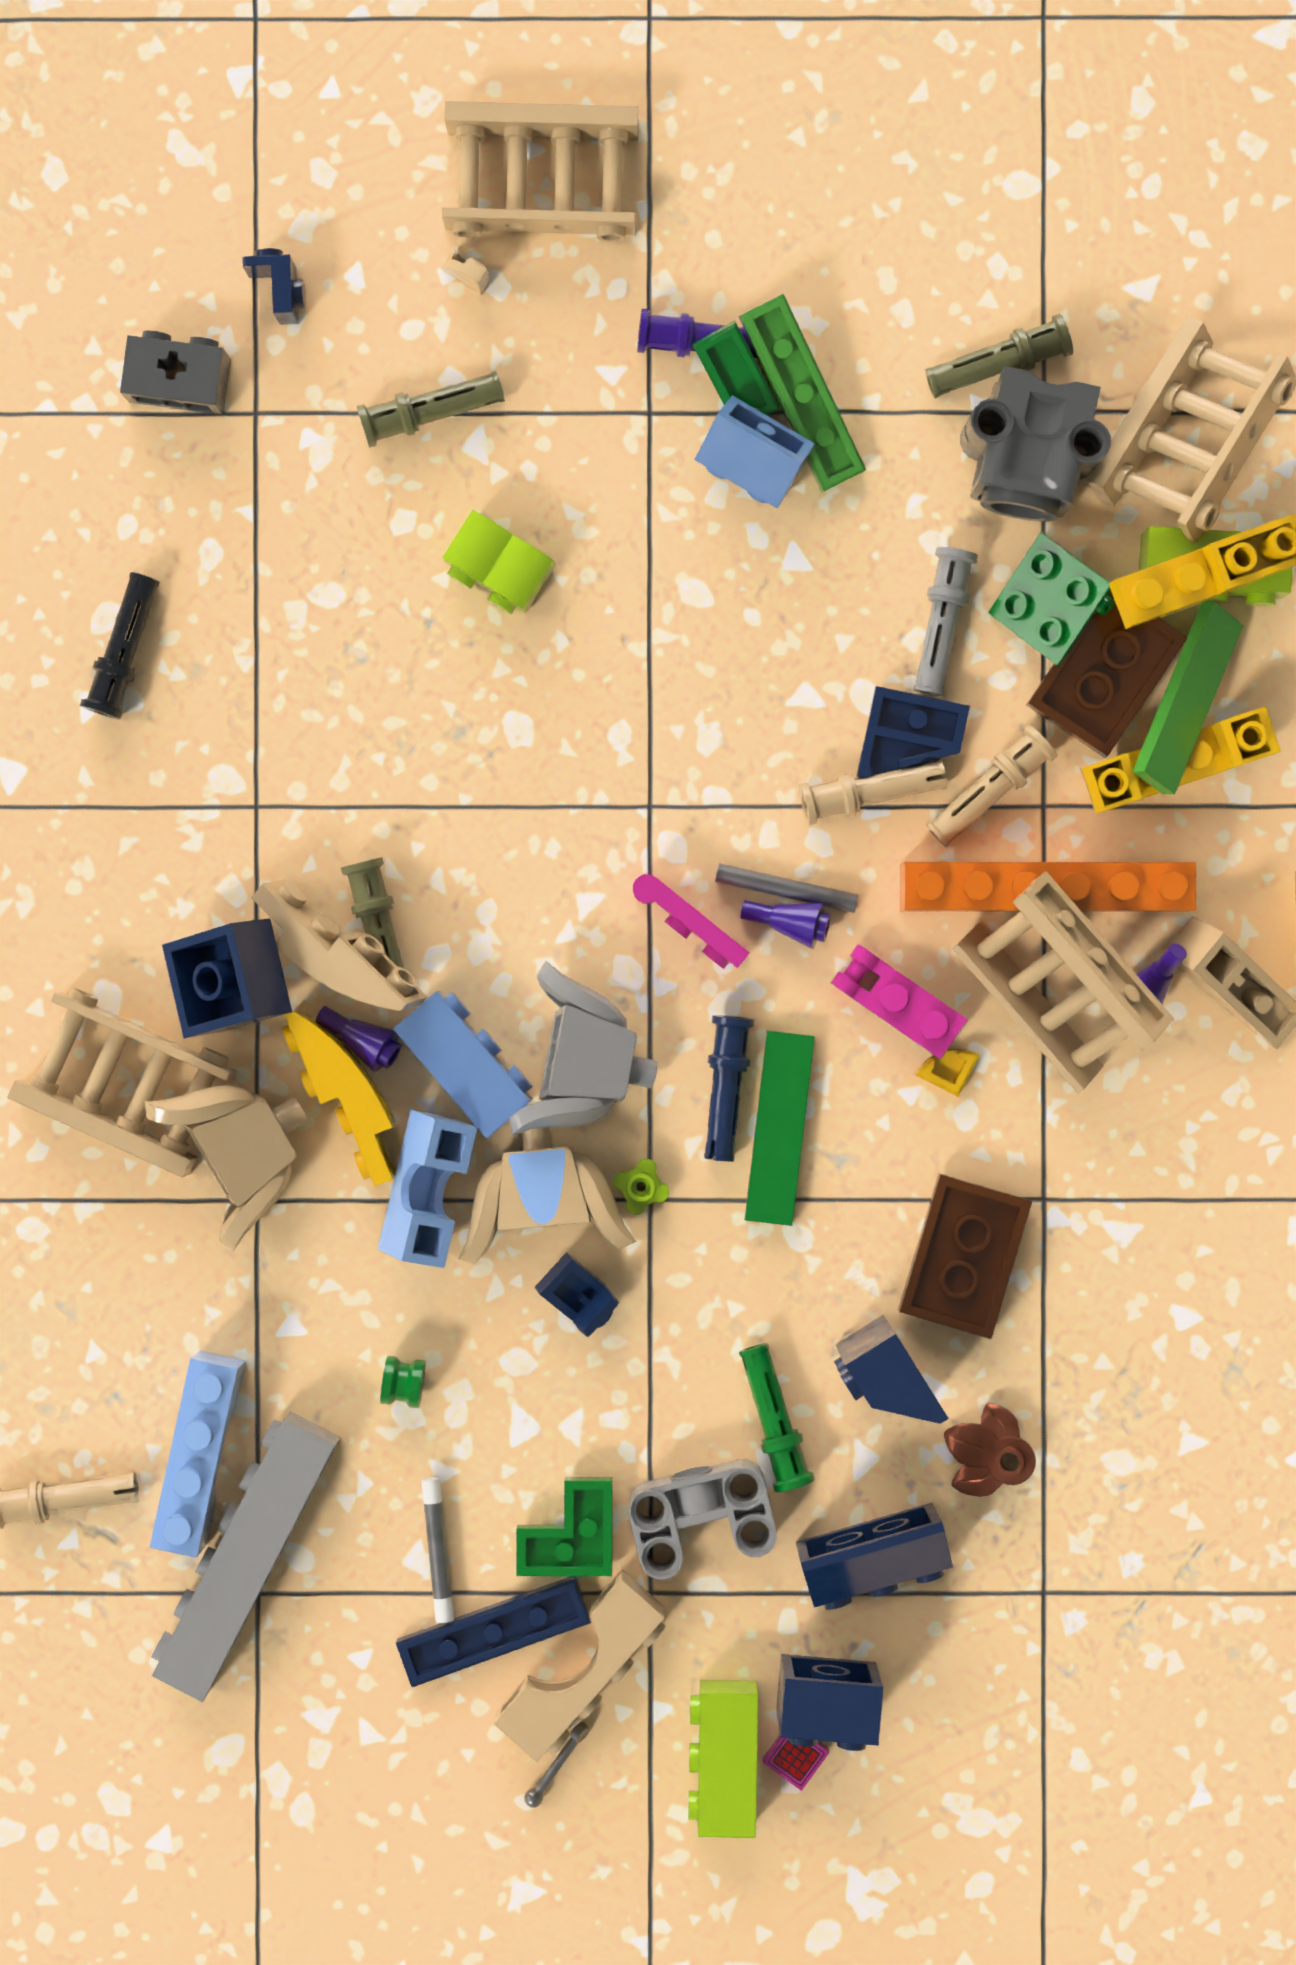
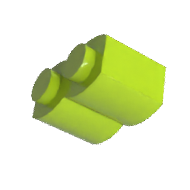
[442,509,556,614]

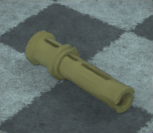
[925,314,1074,398]
[357,371,505,448]
[341,857,403,968]

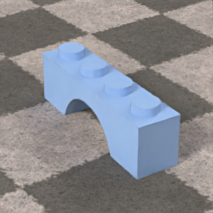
[149,1350,246,1558]

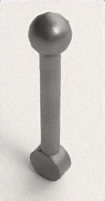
[524,1722,590,1808]

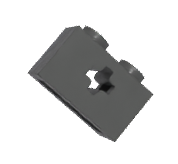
[120,330,231,415]

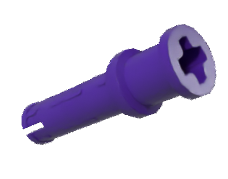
[637,308,758,359]

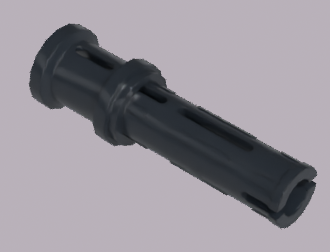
[79,572,160,720]

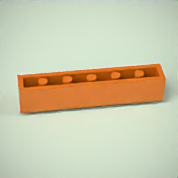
[900,862,1196,912]

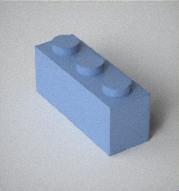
[393,991,533,1139]

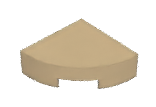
[441,252,490,295]

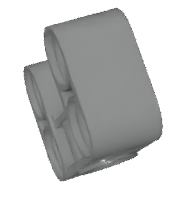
[629,1459,777,1580]

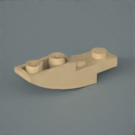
[251,879,427,1011]

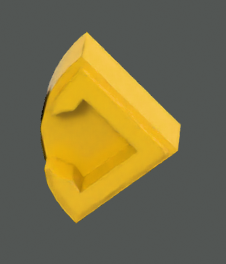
[915,1049,980,1097]

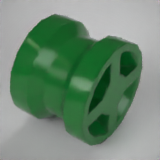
[380,1356,426,1409]

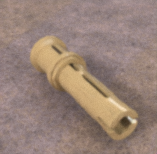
[926,724,1058,848]
[799,759,948,826]
[0,1472,139,1529]

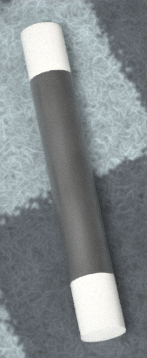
[421,1477,454,1623]

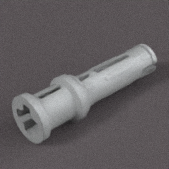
[913,547,978,696]

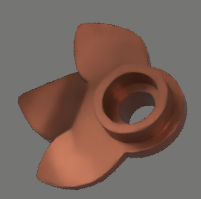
[944,1402,1036,1497]

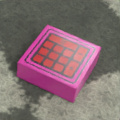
[762,1735,830,1791]

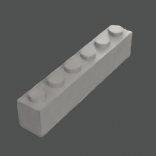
[151,1411,341,1702]

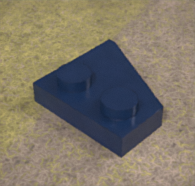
[856,686,970,778]

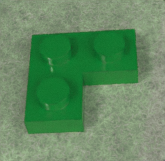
[516,1477,613,1576]

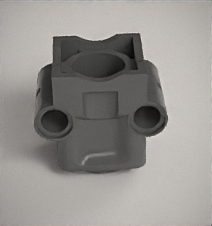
[960,366,1111,522]

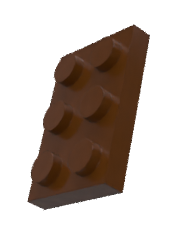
[1026,589,1187,758]
[898,1173,1032,1339]

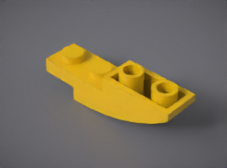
[1109,514,1296,629]
[282,1011,397,1187]

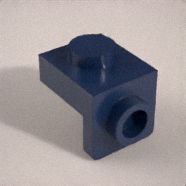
[242,248,306,325]
[535,1252,619,1337]

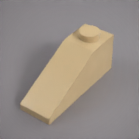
[1162,916,1296,1049]

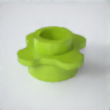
[613,1159,669,1215]

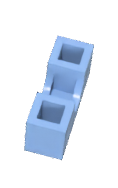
[378,1109,478,1268]

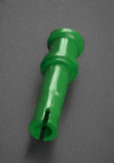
[739,1343,815,1492]

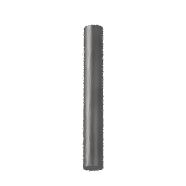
[715,863,859,913]

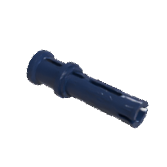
[704,1015,755,1162]

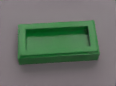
[692,320,780,415]

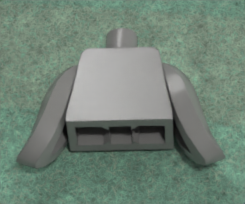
[509,960,657,1136]

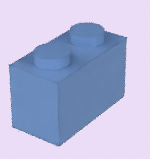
[694,395,815,508]

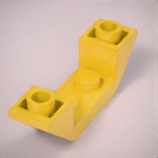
[1080,706,1281,814]

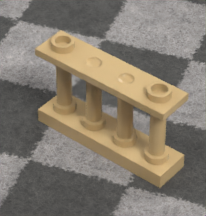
[442,101,639,242]
[1087,315,1296,544]
[952,871,1174,1093]
[7,988,238,1178]

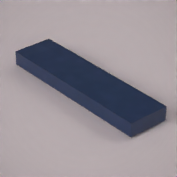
[396,1576,591,1687]

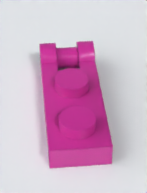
[632,874,750,969]
[830,944,968,1060]

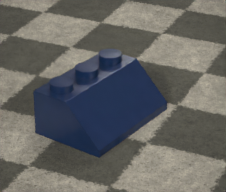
[834,1315,949,1424]
[796,1503,953,1610]

